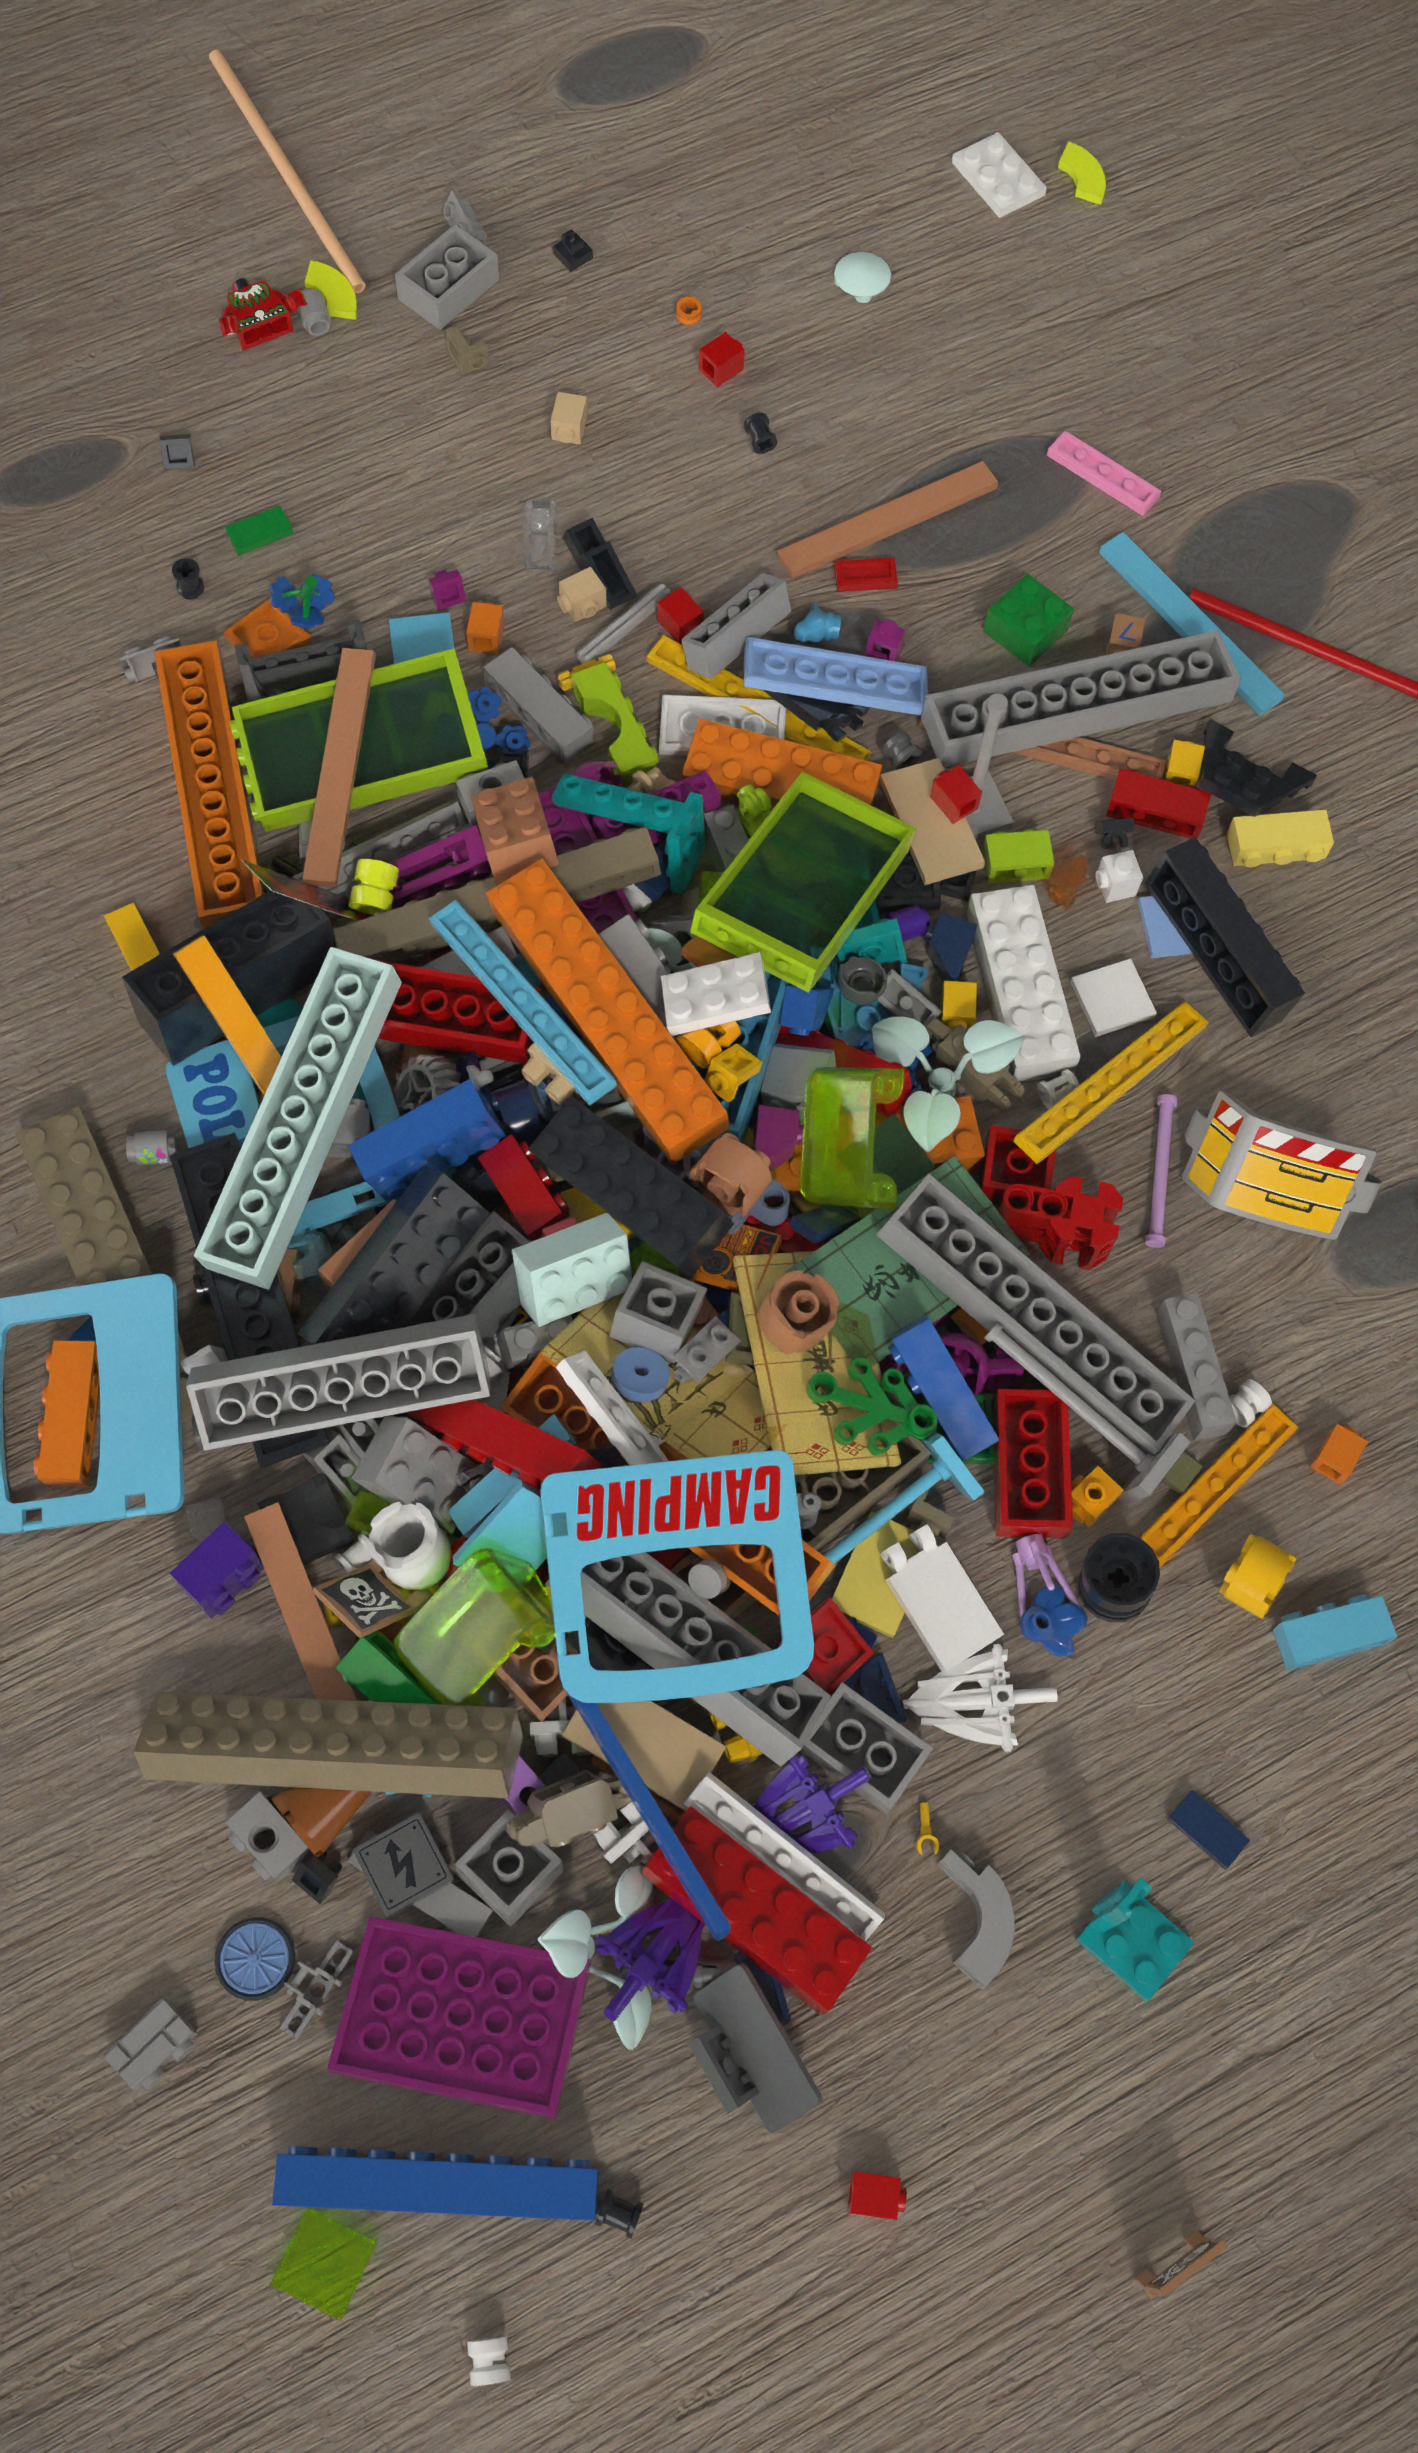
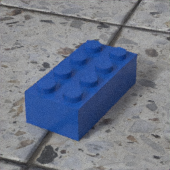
[348,1079,506,1201]

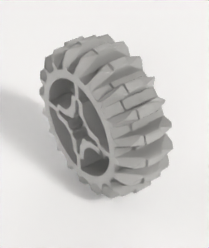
[392,1053,461,1117]

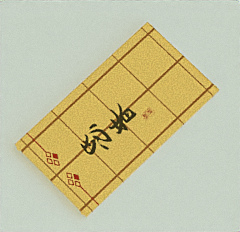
[733,1251,901,1475]
[542,1292,787,1459]

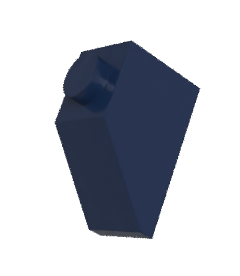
[925,913,977,983]

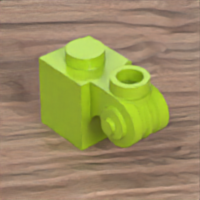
[736,784,772,839]

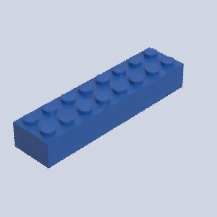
[272,2146,599,2221]

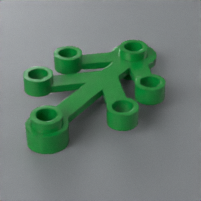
[806,1357,937,1456]

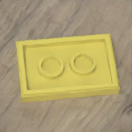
[832,1511,919,1638]

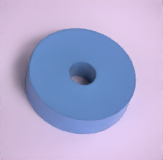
[611,1347,670,1402]

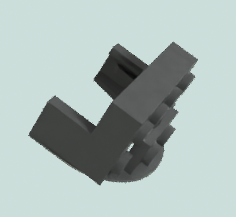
[235,619,367,727]

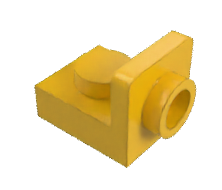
[705,1043,763,1102]

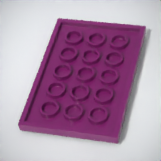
[327,1917,591,2119]

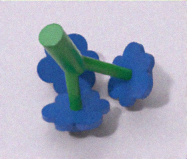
[270,574,335,629]

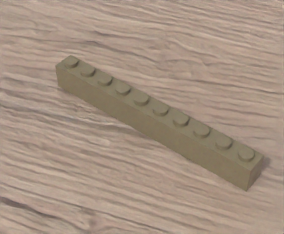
[333,827,661,963]

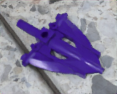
[754,1753,872,1854]
[595,1897,705,2021]

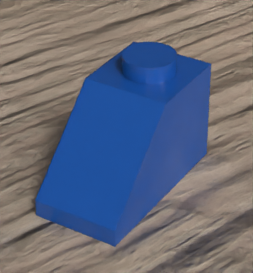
[780,985,834,1036]

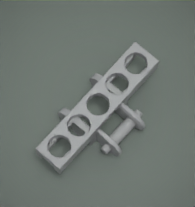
[280,1940,355,2040]

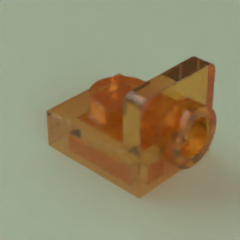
[1047,855,1090,911]

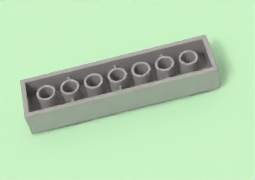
[186,1314,491,1451]
[546,1552,831,1767]

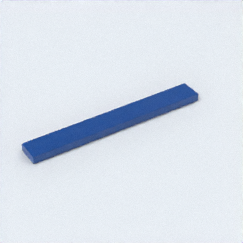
[561,1683,731,1941]

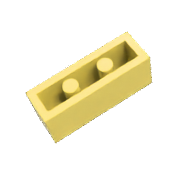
[1226,810,1334,867]

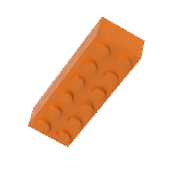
[682,718,882,836]

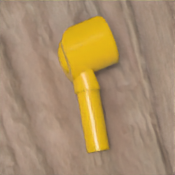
[915,1803,939,1855]

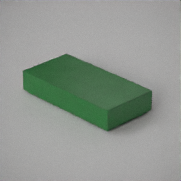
[224,506,293,556]

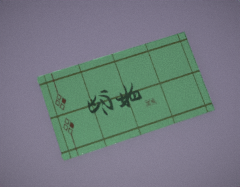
[785,1156,1030,1374]

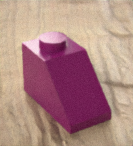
[752,1105,804,1171]

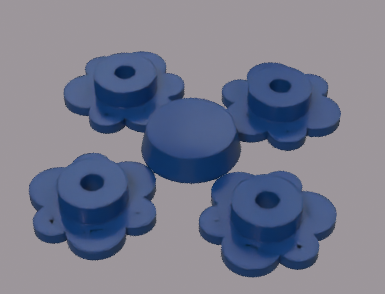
[432,687,530,769]

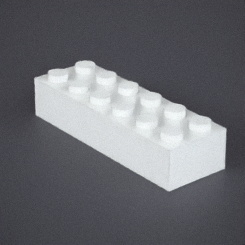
[967,885,1080,1082]

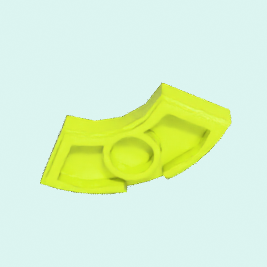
[1058,141,1106,205]
[304,260,358,320]

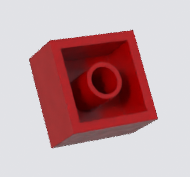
[979,1125,1056,1205]

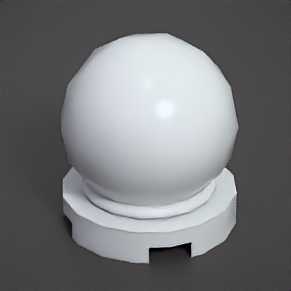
[366,1502,452,1590]

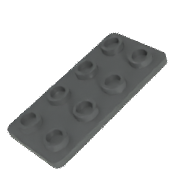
[688,1963,822,2133]

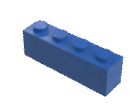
[888,1315,999,1462]

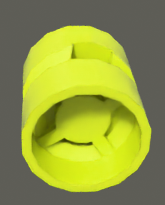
[348,859,399,915]

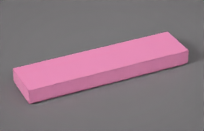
[1047,431,1162,516]

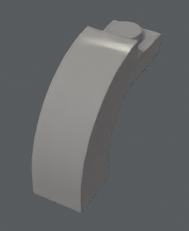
[937,1850,1015,1990]

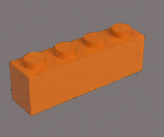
[34,1340,100,1487]

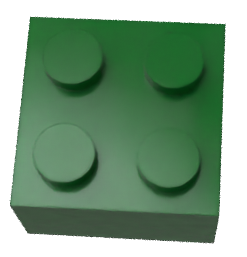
[983,573,1074,667]

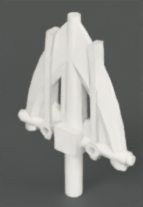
[903,1644,1057,1752]

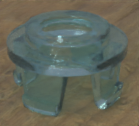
[287,1226,334,1286]

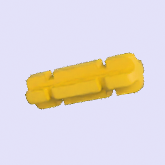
[557,654,616,691]

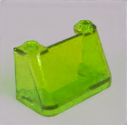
[800,1067,904,1210]
[393,1548,555,1707]

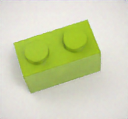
[982,829,1055,884]

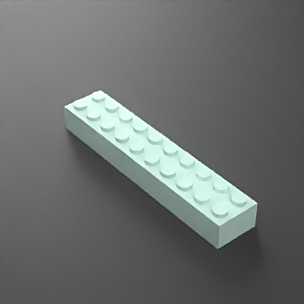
[194,947,402,1290]

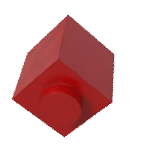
[698,332,745,387]
[657,587,704,644]
[930,765,982,824]
[847,2171,907,2220]

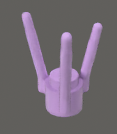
[1012,1534,1082,1617]

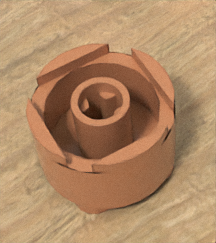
[689,1133,772,1217]
[757,1270,839,1354]

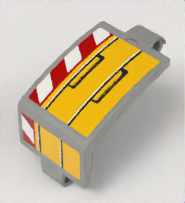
[1182,1091,1382,1240]

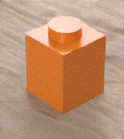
[466,602,505,655]
[1310,1424,1368,1485]

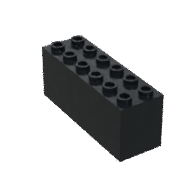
[122,877,336,1066]

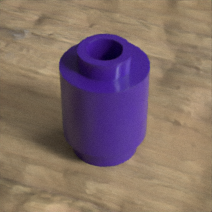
[883,904,930,942]

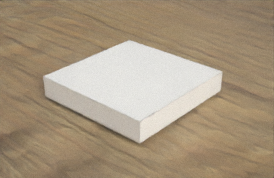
[1070,959,1157,1037]

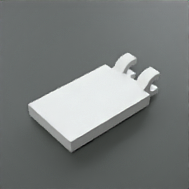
[880,1524,1004,1673]

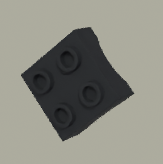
[257,1472,355,1565]

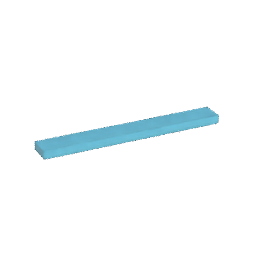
[1099,532,1285,716]
[429,899,617,1106]

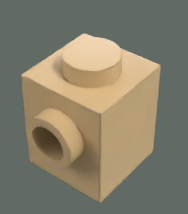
[551,392,588,445]
[557,567,606,622]

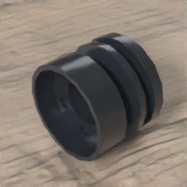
[1078,1533,1160,1622]

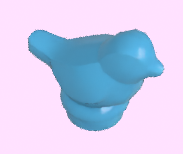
[794,603,841,642]

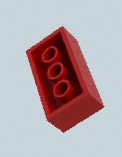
[992,1389,1073,1538]

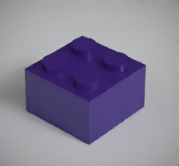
[170,1521,264,1619]

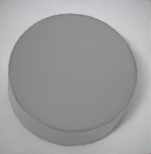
[688,1559,727,1599]

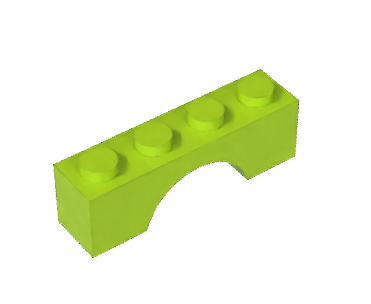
[571,662,659,788]

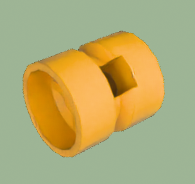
[676,1021,741,1069]

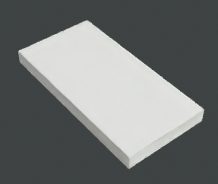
[659,694,786,756]

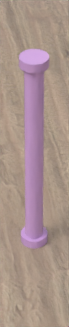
[1145,1094,1177,1248]

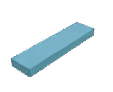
[448,1414,577,1538]

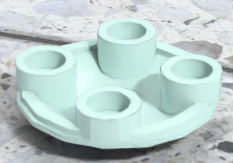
[834,252,891,303]

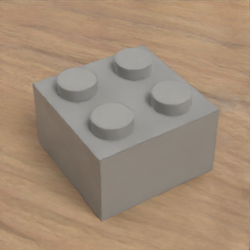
[609,1261,707,1364]
[454,1809,563,1927]

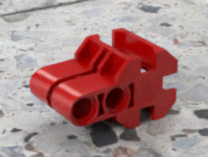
[996,1176,1123,1270]

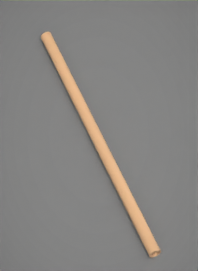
[209,49,366,293]

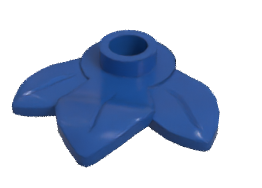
[1020,1585,1088,1657]

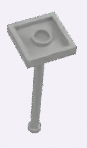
[966,693,1014,840]
[984,1322,1190,1505]

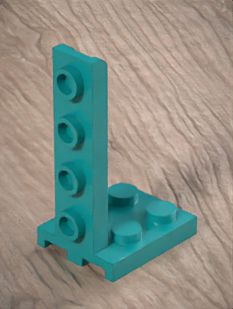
[552,773,706,894]
[836,842,908,965]
[1075,1877,1195,2002]

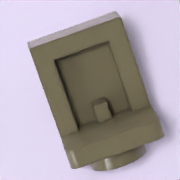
[907,1488,955,1539]

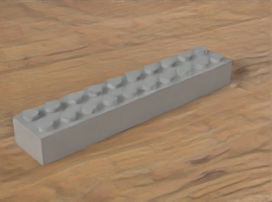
[921,630,1241,768]
[876,1173,1195,1455]

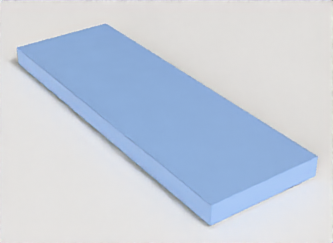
[744,637,928,716]

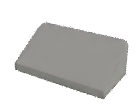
[877,969,942,1028]

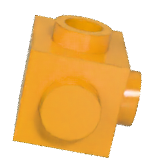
[1071,1466,1124,1527]

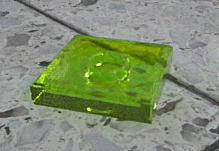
[270,2207,379,2321]

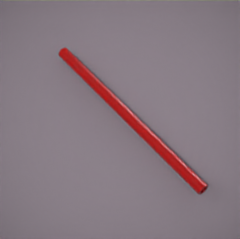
[1189,588,1418,699]

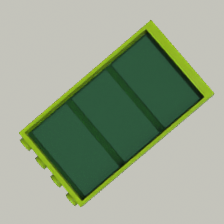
[229,648,489,832]
[690,771,916,993]

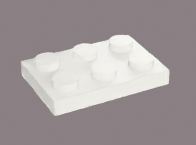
[952,132,1047,218]
[661,952,771,1036]

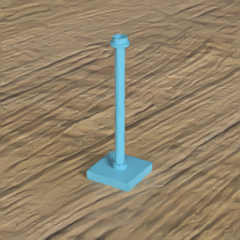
[823,1432,985,1564]

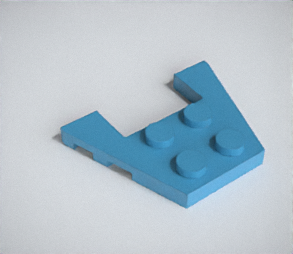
[805,948,928,1050]

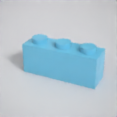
[1273,1594,1397,1671]

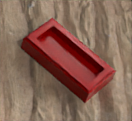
[834,557,898,592]

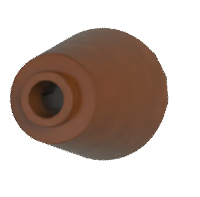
[271,1787,372,1858]

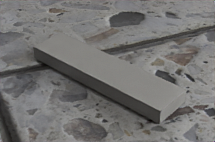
[347,1829,494,1937]

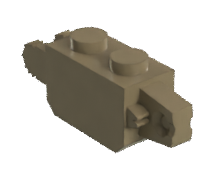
[926,1018,1025,1111]
[506,1770,631,1847]

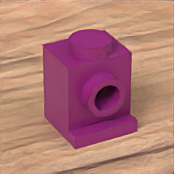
[865,619,906,662]

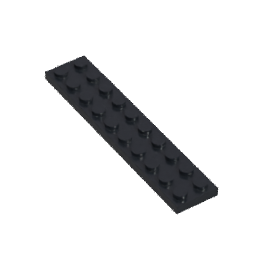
[170,1133,330,1468]

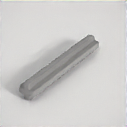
[576,583,670,664]

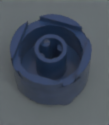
[488,1079,549,1146]

